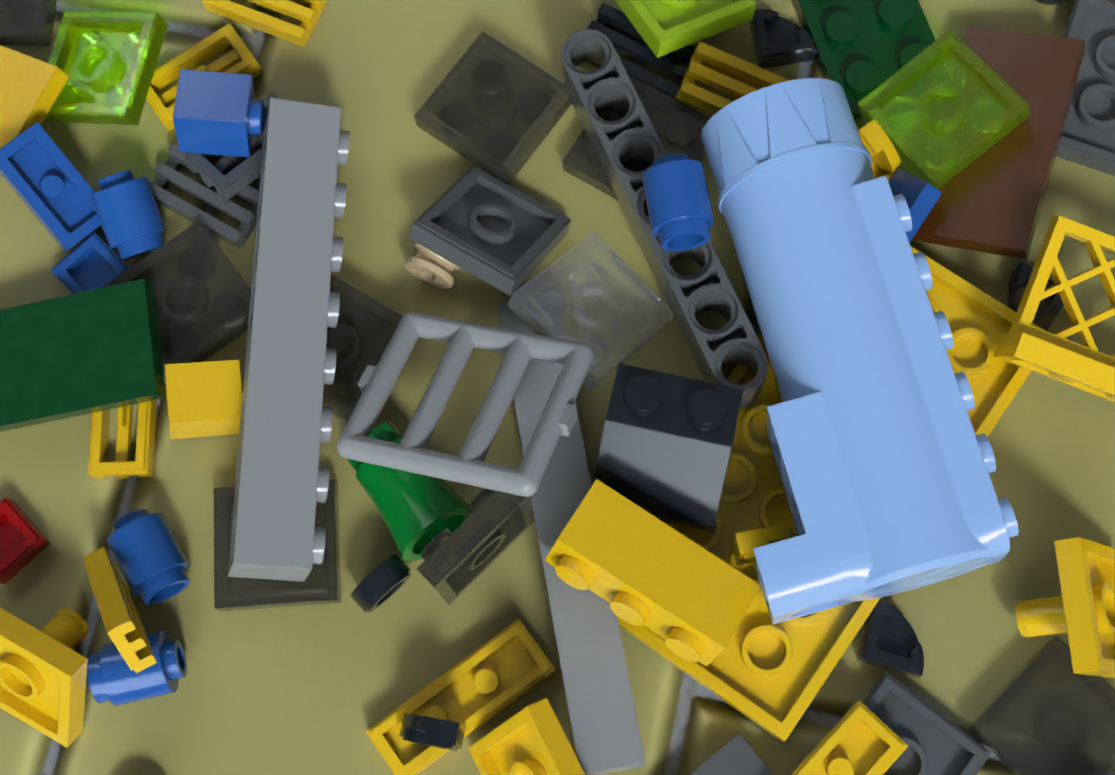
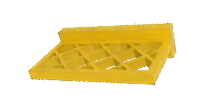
[993,215,1115,403]

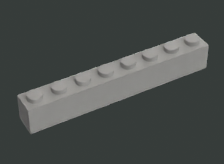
[228,97,350,582]

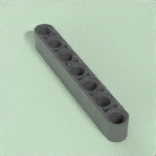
[561,29,769,408]

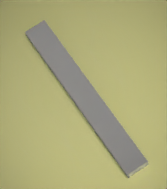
[497,292,646,775]

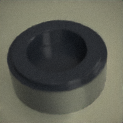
[350,554,411,613]

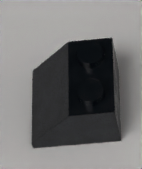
[593,363,744,532]

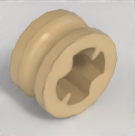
[404,242,461,289]

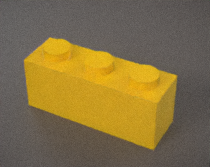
[544,479,762,666]

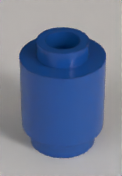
[642,153,714,251]
[90,170,167,261]
[107,509,191,605]
[87,631,187,706]

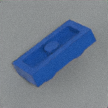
[0,122,101,252]

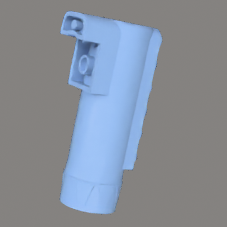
[701,78,1019,624]

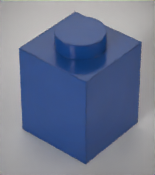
[173,69,265,157]

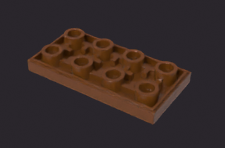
[912,27,1085,260]

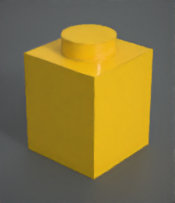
[165,359,244,439]

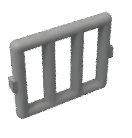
[336,312,594,497]

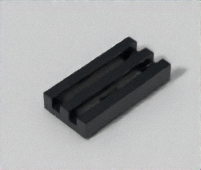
[587,3,695,105]

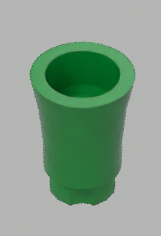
[347,422,474,562]

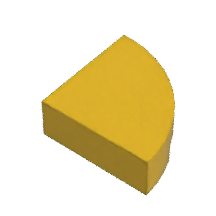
[858,119,903,181]
[731,526,794,567]

